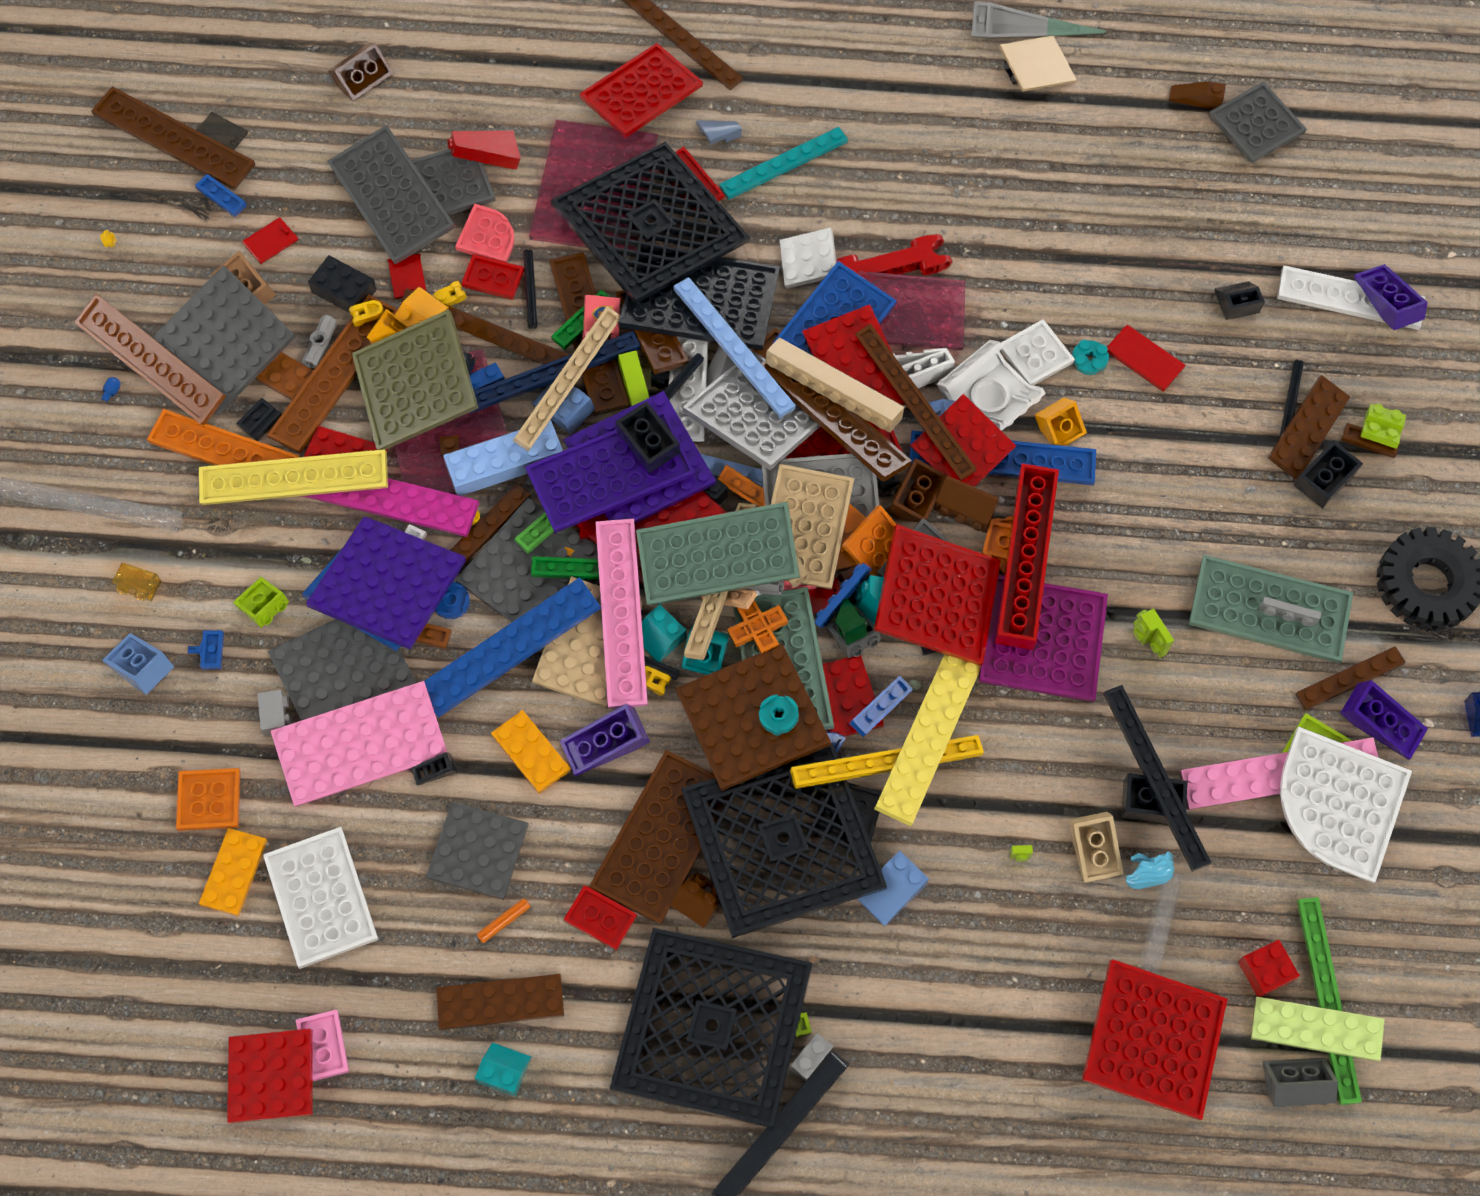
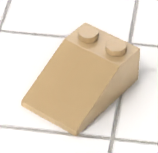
[1068,812,1124,883]

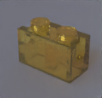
[112,562,162,601]

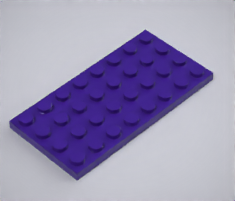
[525,409,695,533]

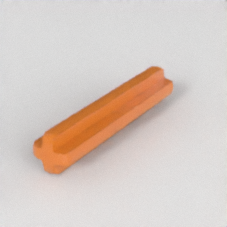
[477,898,530,943]

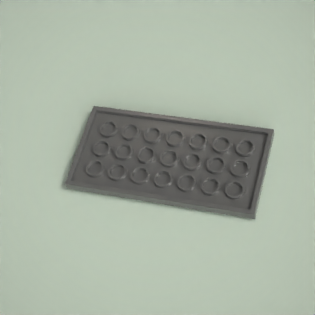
[327,125,456,265]

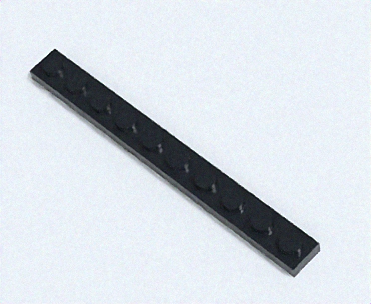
[1103,685,1212,872]

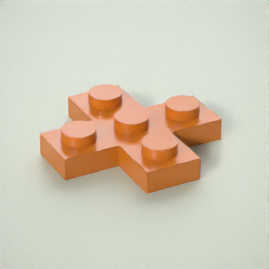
[727,600,788,653]

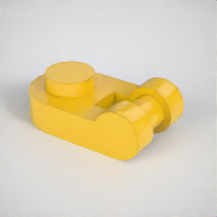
[433,281,467,306]
[349,300,384,327]
[645,666,671,696]

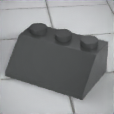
[1263,1058,1338,1107]

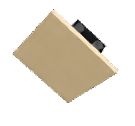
[999,36,1077,92]

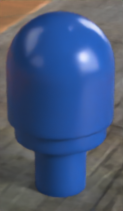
[101,377,121,402]

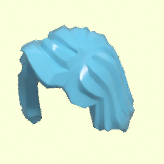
[1126,851,1175,889]

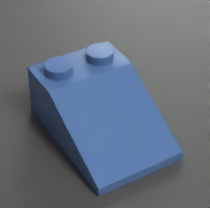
[531,383,596,435]
[102,633,174,695]
[857,851,929,927]

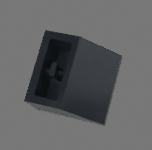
[1214,281,1265,320]

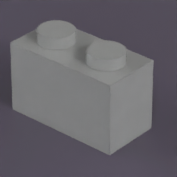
[257,690,291,736]
[790,1033,833,1083]

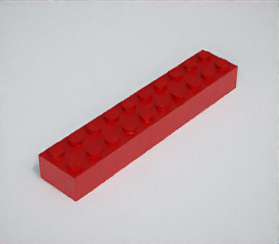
[995,463,1059,650]

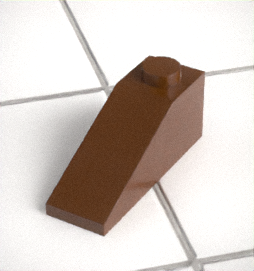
[1169,81,1226,110]

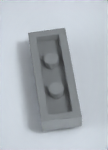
[1258,597,1321,626]

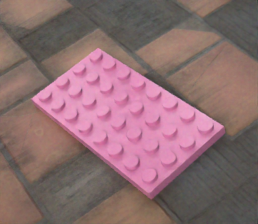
[271,681,447,807]

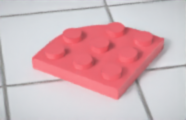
[455,204,515,262]

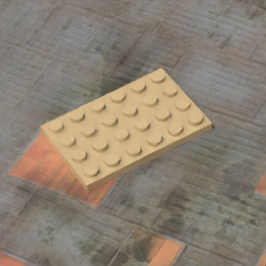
[771,464,854,590]
[532,576,644,708]

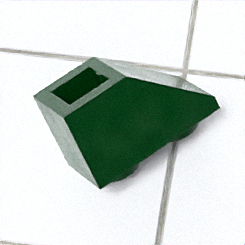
[835,599,868,645]

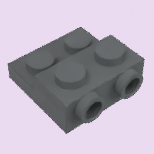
[826,607,881,658]

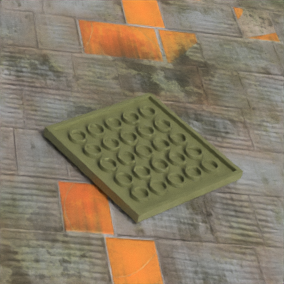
[352,309,478,450]

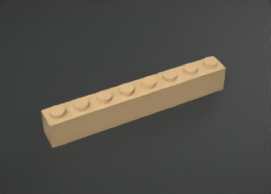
[765,338,904,433]

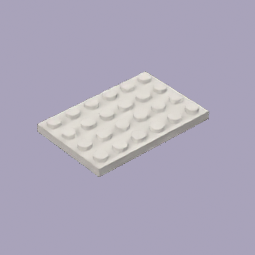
[263,827,379,969]

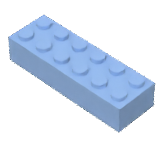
[443,420,563,496]

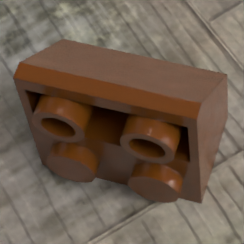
[670,872,721,928]

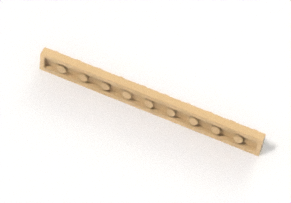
[513,306,620,451]
[684,503,757,660]

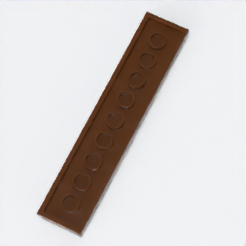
[91,86,255,190]
[549,252,629,416]
[761,361,912,482]

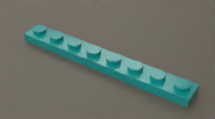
[719,126,848,200]

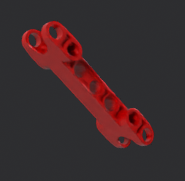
[836,234,953,282]

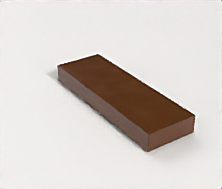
[1341,423,1401,458]

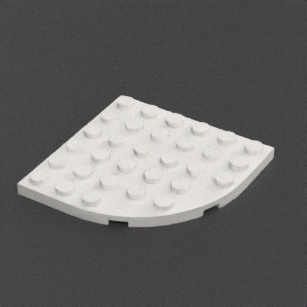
[1280,727,1412,883]

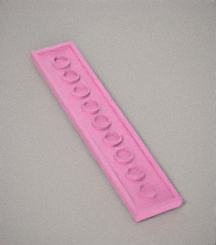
[596,519,648,709]
[1180,737,1378,810]

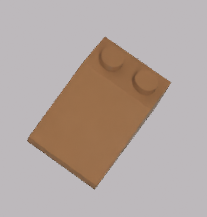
[212,251,276,305]

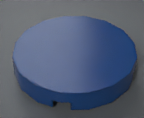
[434,582,470,619]

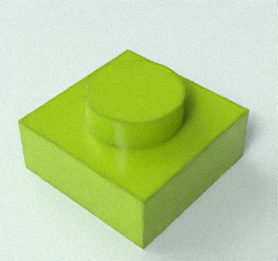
[1009,845,1033,862]
[796,1012,812,1038]

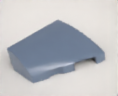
[696,120,742,145]

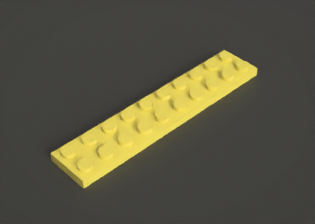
[199,450,388,505]
[874,654,981,827]

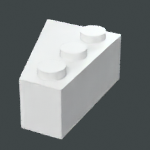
[893,348,955,388]

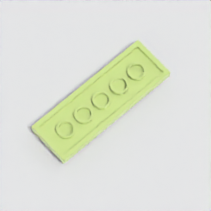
[1251,997,1385,1062]

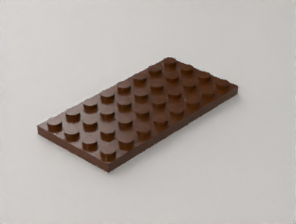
[589,750,731,925]

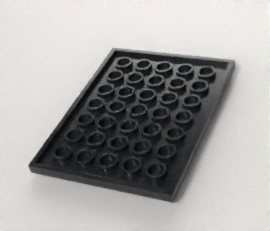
[619,248,780,350]

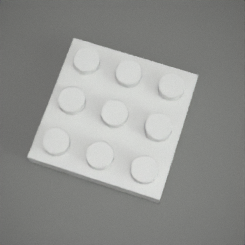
[780,228,836,289]
[1000,320,1075,386]

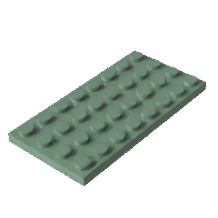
[636,502,800,606]
[1188,555,1353,664]
[733,587,834,730]

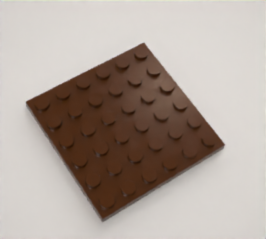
[675,644,831,791]

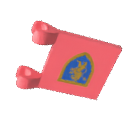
[582,295,620,341]

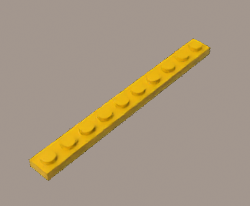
[790,735,984,789]

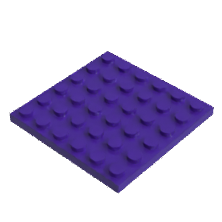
[564,391,716,524]
[306,516,466,650]

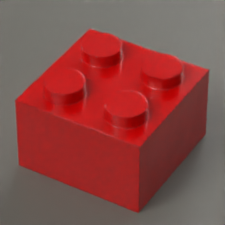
[1238,939,1300,997]

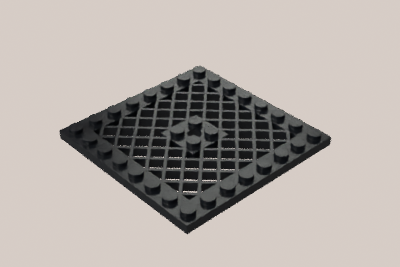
[551,141,750,304]
[681,743,887,938]
[609,928,813,1129]

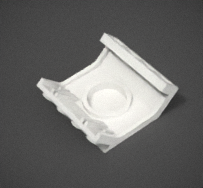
[937,340,1046,431]

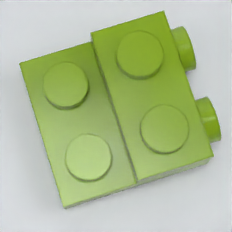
[1361,403,1406,449]
[233,577,289,628]
[1133,608,1174,658]

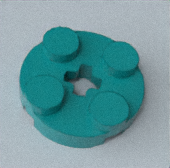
[1072,339,1109,375]
[759,695,799,736]

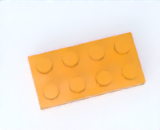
[491,710,571,794]
[199,828,267,917]

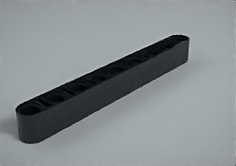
[711,1050,850,1196]

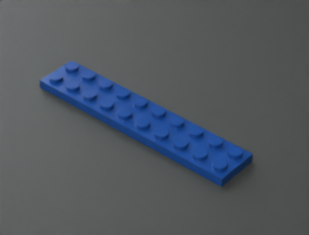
[909,430,1096,486]
[424,577,601,718]

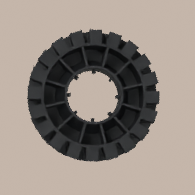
[1376,527,1480,631]

